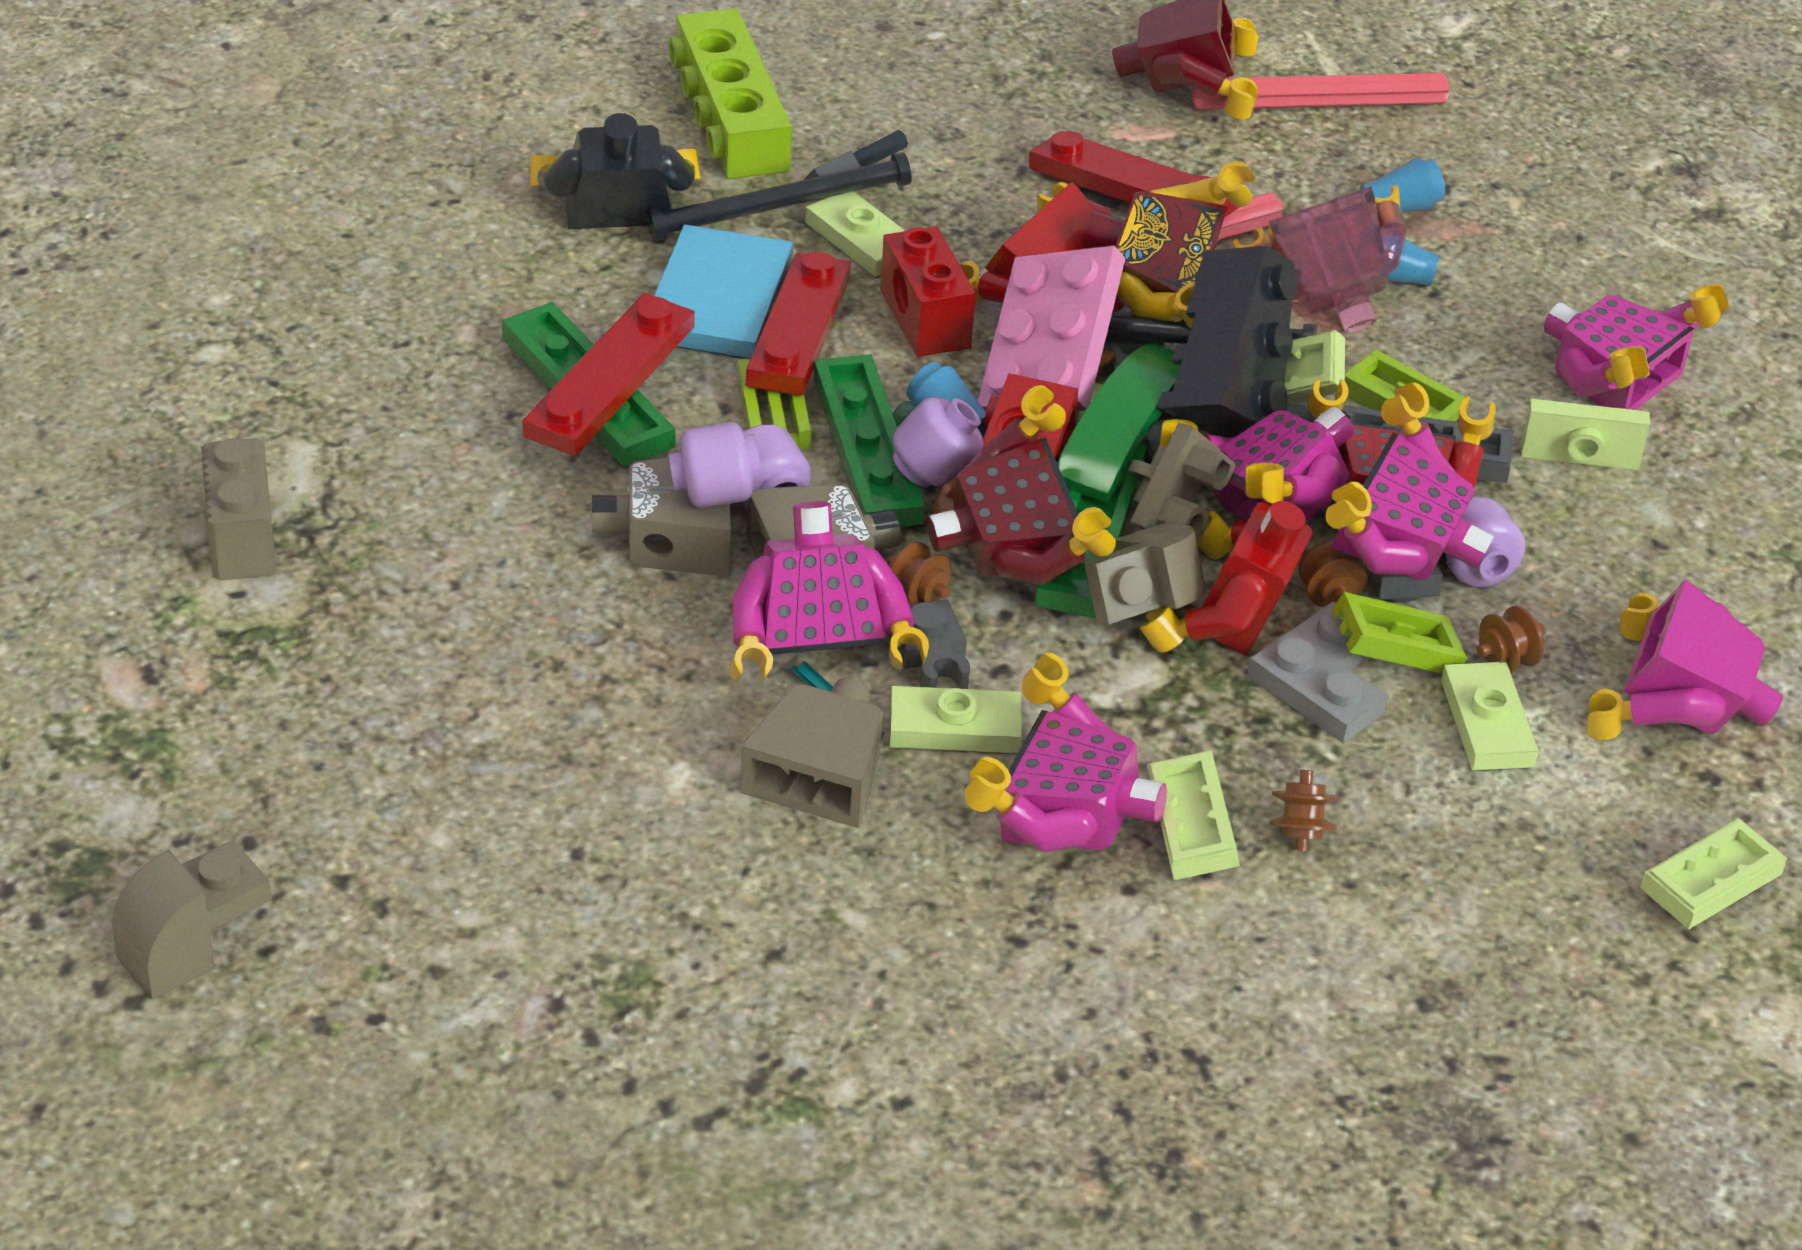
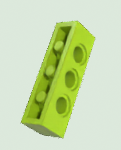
[668,8,792,179]

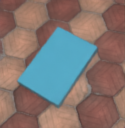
[654,224,793,359]

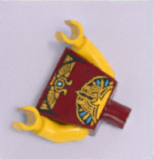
[1082,161,1255,328]

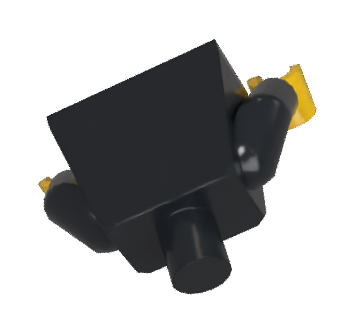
[530,113,701,230]

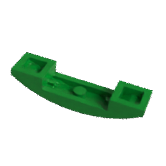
[1057,343,1180,503]

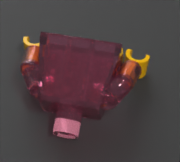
[1232,185,1407,333]

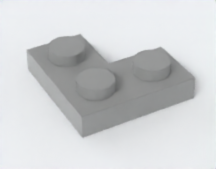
[1247,602,1388,743]

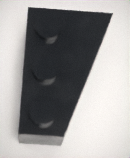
[1158,245,1298,438]

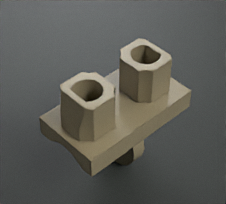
[1128,423,1236,542]

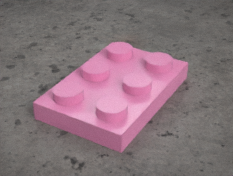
[978,246,1125,411]

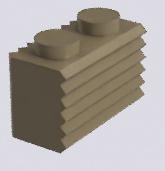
[201,438,276,580]

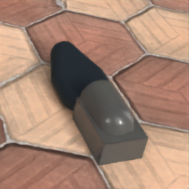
[803,130,908,180]

